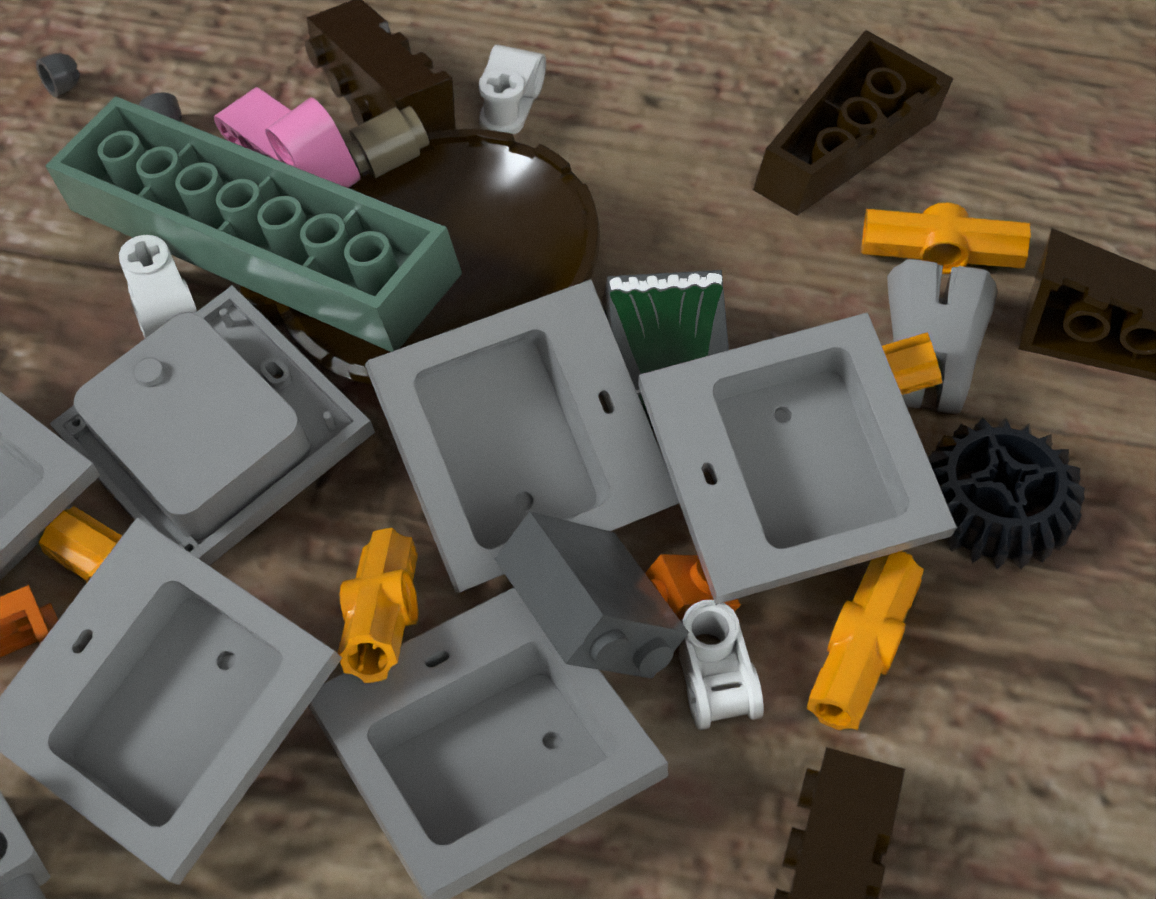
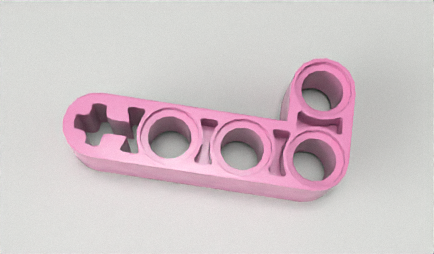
[214,87,360,188]

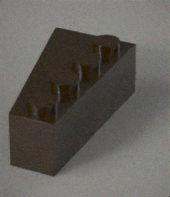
[305,0,456,133]
[753,30,954,216]
[1018,228,1156,381]
[774,747,905,899]

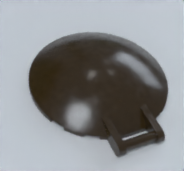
[240,129,600,385]

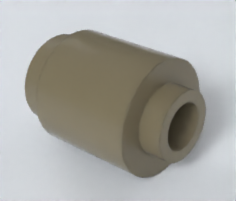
[346,106,429,179]

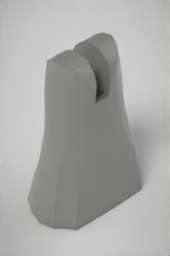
[887,259,998,414]

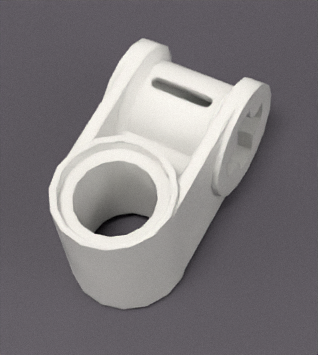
[479,44,546,135]
[119,235,197,338]
[678,600,764,730]

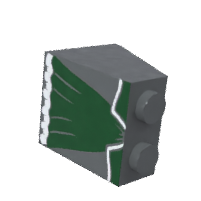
[601,270,729,430]

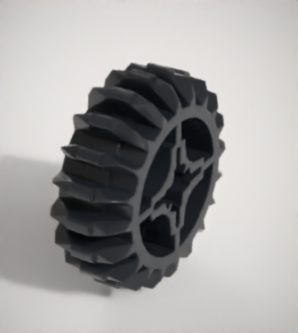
[928,417,1085,570]

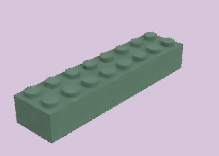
[45,96,462,352]

